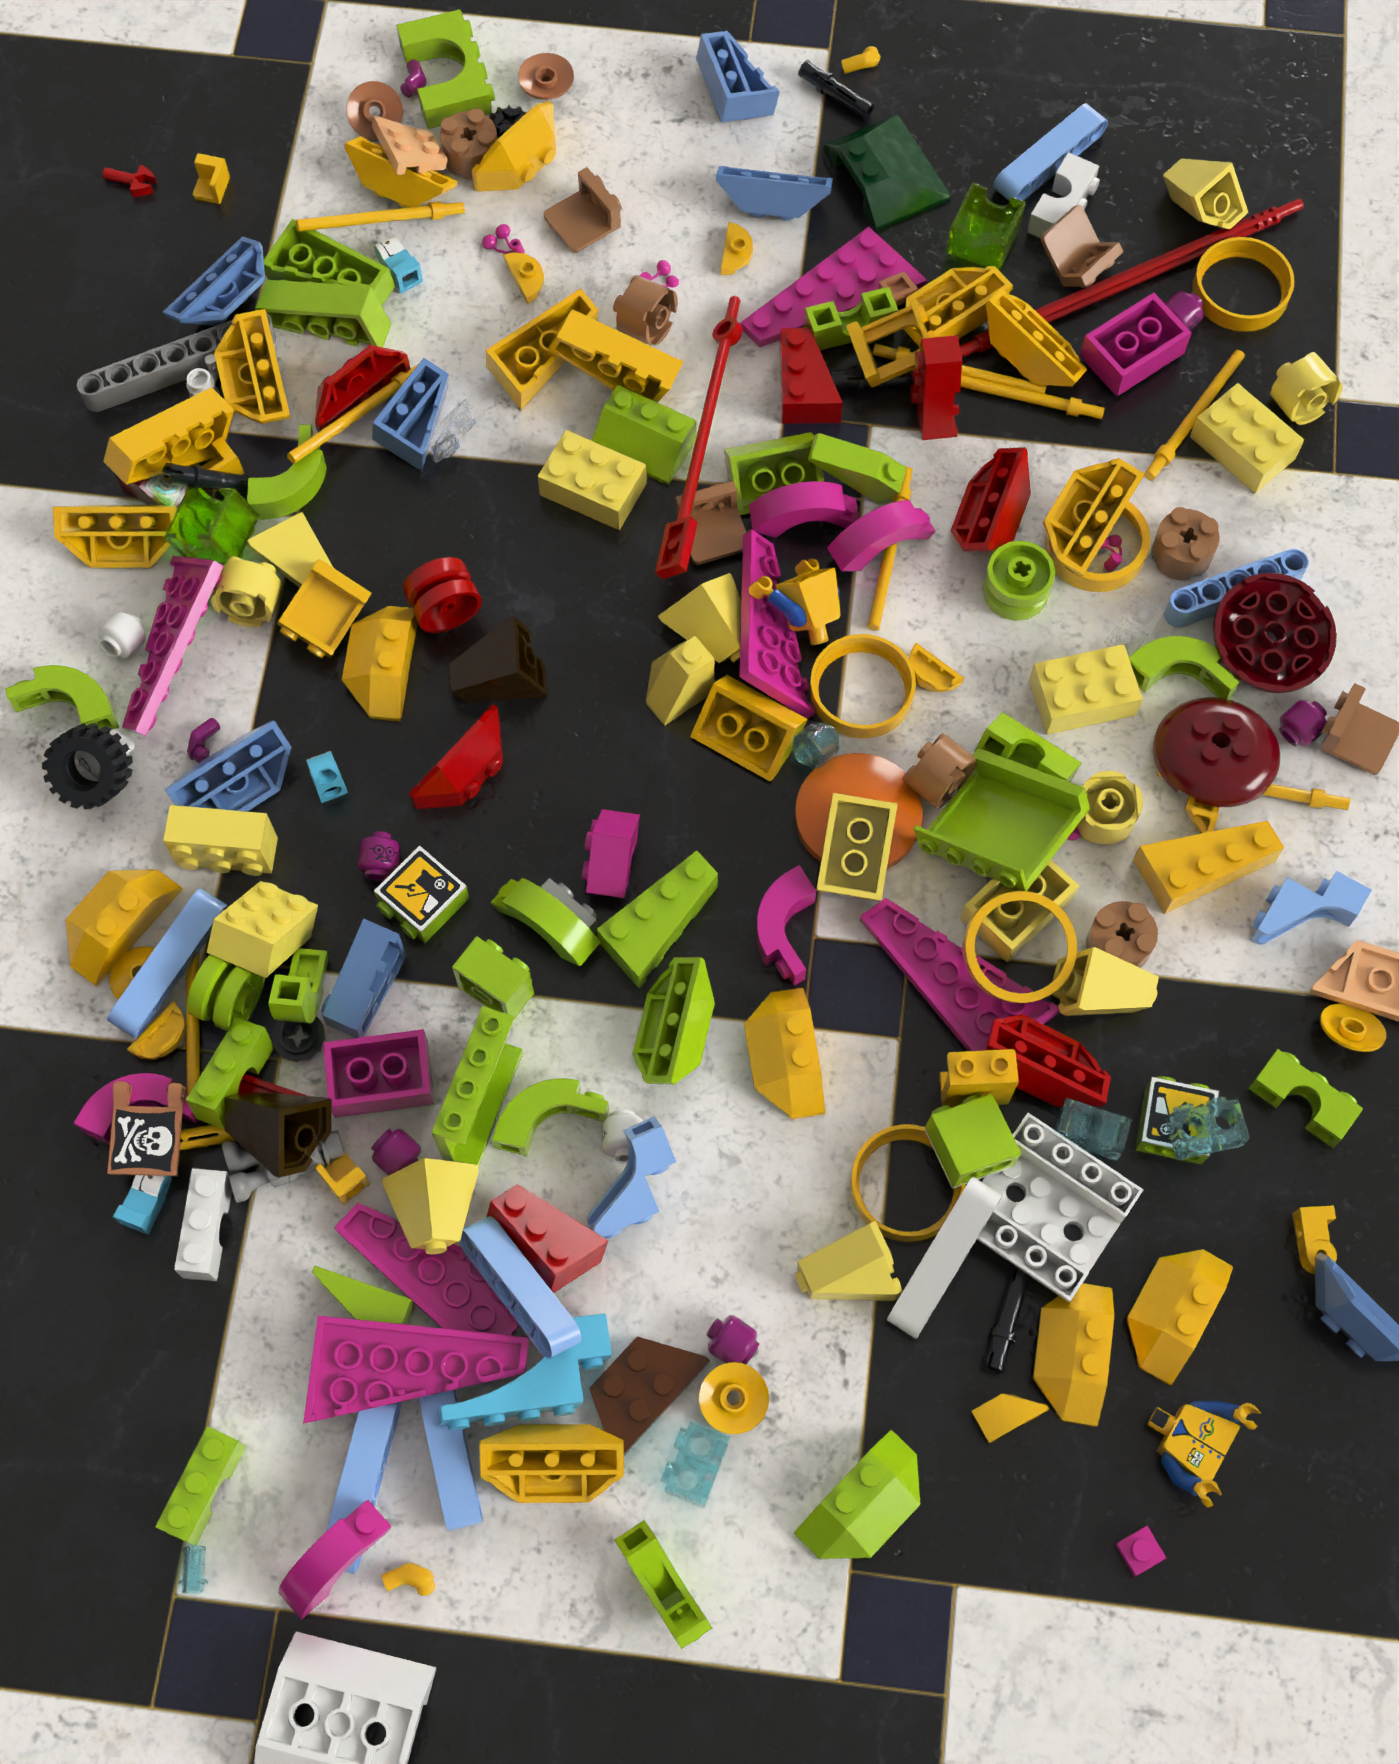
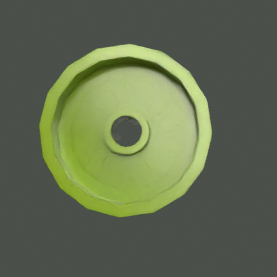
[982,541,1056,621]
[187,954,265,1032]

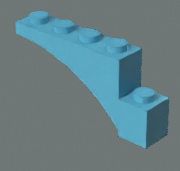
[437,1313,612,1431]

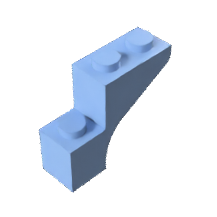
[1251,871,1372,945]
[587,1116,676,1239]

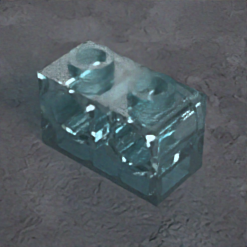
[1165,1097,1250,1160]
[1055,1098,1132,1161]
[661,1421,730,1509]

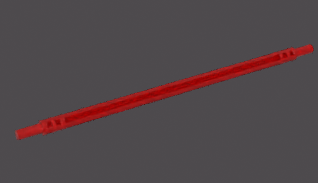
[960,199,1304,358]

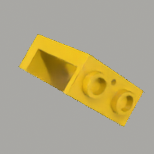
[846,296,935,388]

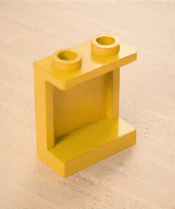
[277,559,372,659]
[939,1049,1019,1107]

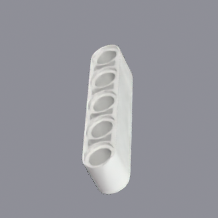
[887,1177,1003,1339]

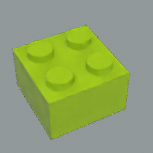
[452,936,534,1018]

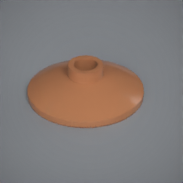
[518,53,574,100]
[346,81,403,140]

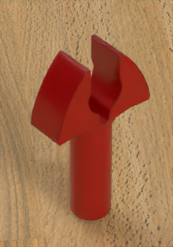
[102,165,157,197]

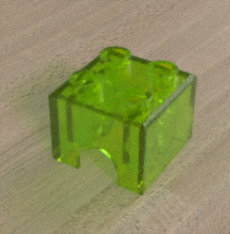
[946,182,1026,271]
[164,488,260,565]

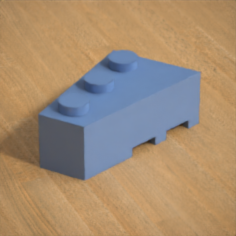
[696,31,780,123]
[372,358,449,471]
[321,918,407,1038]

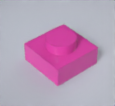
[1115,1526,1166,1577]

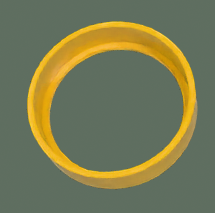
[1192,237,1294,331]
[1045,502,1151,592]
[810,634,916,739]
[962,891,1077,1003]
[850,1124,966,1242]

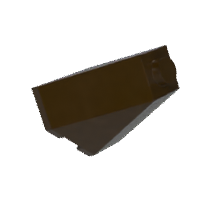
[448,616,547,703]
[225,1092,332,1178]

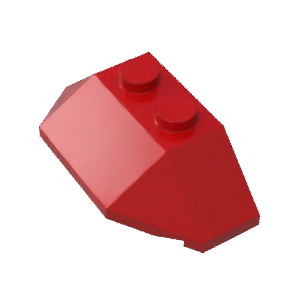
[315,345,410,433]
[950,447,1031,552]
[408,704,503,809]
[986,1014,1111,1107]

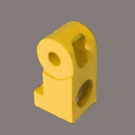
[1292,1205,1337,1274]

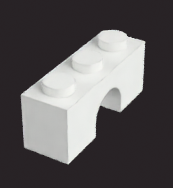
[1027,152,1100,238]
[174,1168,232,1281]

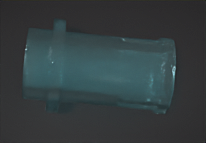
[178,1545,208,1594]

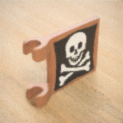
[107,1081,186,1176]

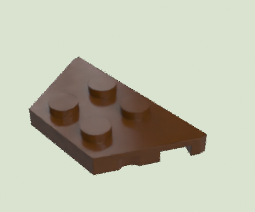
[589,1336,710,1456]

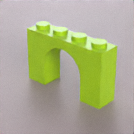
[396,9,495,129]

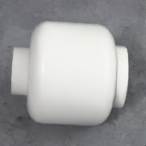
[98,612,145,658]
[601,1110,643,1163]

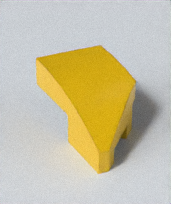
[1185,795,1219,834]
[972,1393,1050,1443]

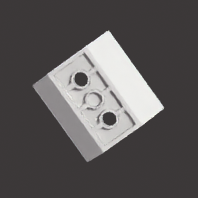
[977,1113,1143,1303]
[254,1632,436,1764]

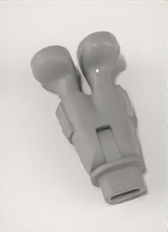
[222,1130,344,1203]

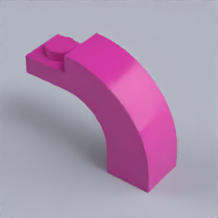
[749,482,859,538]
[827,500,936,571]
[756,865,816,986]
[73,1073,198,1145]
[278,1499,391,1620]

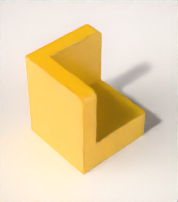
[193,153,230,204]
[201,437,245,492]
[315,1153,370,1205]

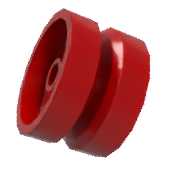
[403,557,482,633]

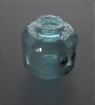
[793,722,839,768]

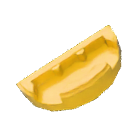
[721,222,753,275]
[503,252,544,304]
[909,642,965,693]
[127,1001,186,1060]

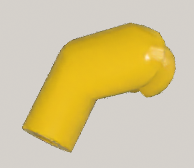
[841,46,880,74]
[381,1562,436,1596]

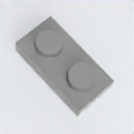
[541,878,598,934]

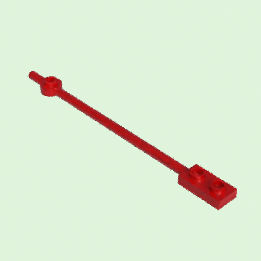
[655,296,743,580]

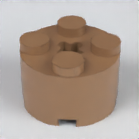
[440,108,498,180]
[613,275,678,345]
[1151,507,1219,581]
[902,733,977,809]
[1086,901,1158,968]

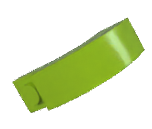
[247,425,327,520]
[1129,636,1240,699]
[5,665,119,730]
[491,878,601,966]
[268,948,329,1023]
[492,1078,609,1157]
[614,1520,712,1649]

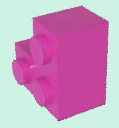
[582,809,640,898]

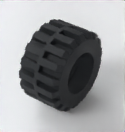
[42,723,133,810]

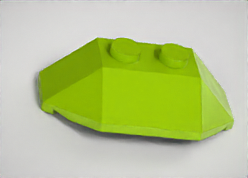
[632,957,715,1085]
[794,1430,920,1559]

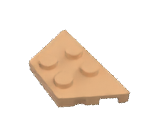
[372,116,447,175]
[1309,940,1399,1021]

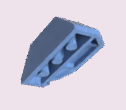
[716,166,833,221]
[162,236,265,326]
[165,720,292,812]
[1315,1252,1399,1361]

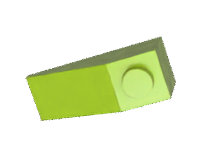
[808,433,907,504]
[312,1265,415,1325]

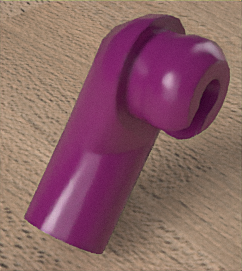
[400,60,426,98]
[187,718,220,763]

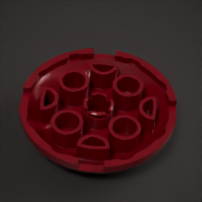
[1213,573,1337,693]
[1153,697,1281,807]

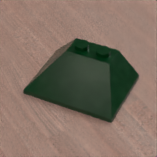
[823,114,951,231]

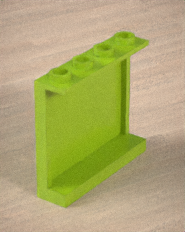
[913,748,1090,891]
[431,1006,523,1168]

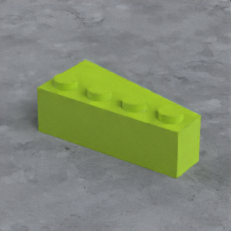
[264,219,395,306]

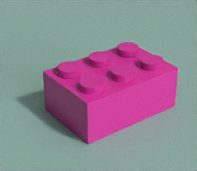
[1080,293,1192,396]
[323,1029,434,1118]

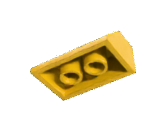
[690,675,808,782]

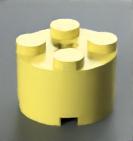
[1270,352,1343,425]
[211,556,282,627]
[1076,771,1143,845]

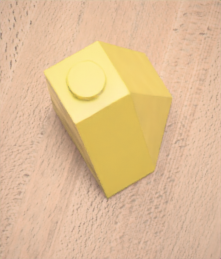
[1163,158,1249,229]
[246,512,333,588]
[658,573,741,663]
[646,636,715,726]
[1053,947,1159,1016]
[382,1158,479,1254]
[794,1221,903,1301]

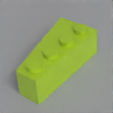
[255,279,392,347]
[597,851,718,989]

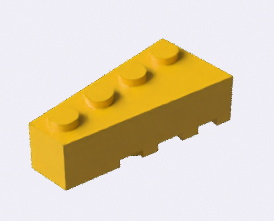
[486,288,598,410]
[548,309,684,403]
[103,387,235,485]
[1133,821,1285,914]

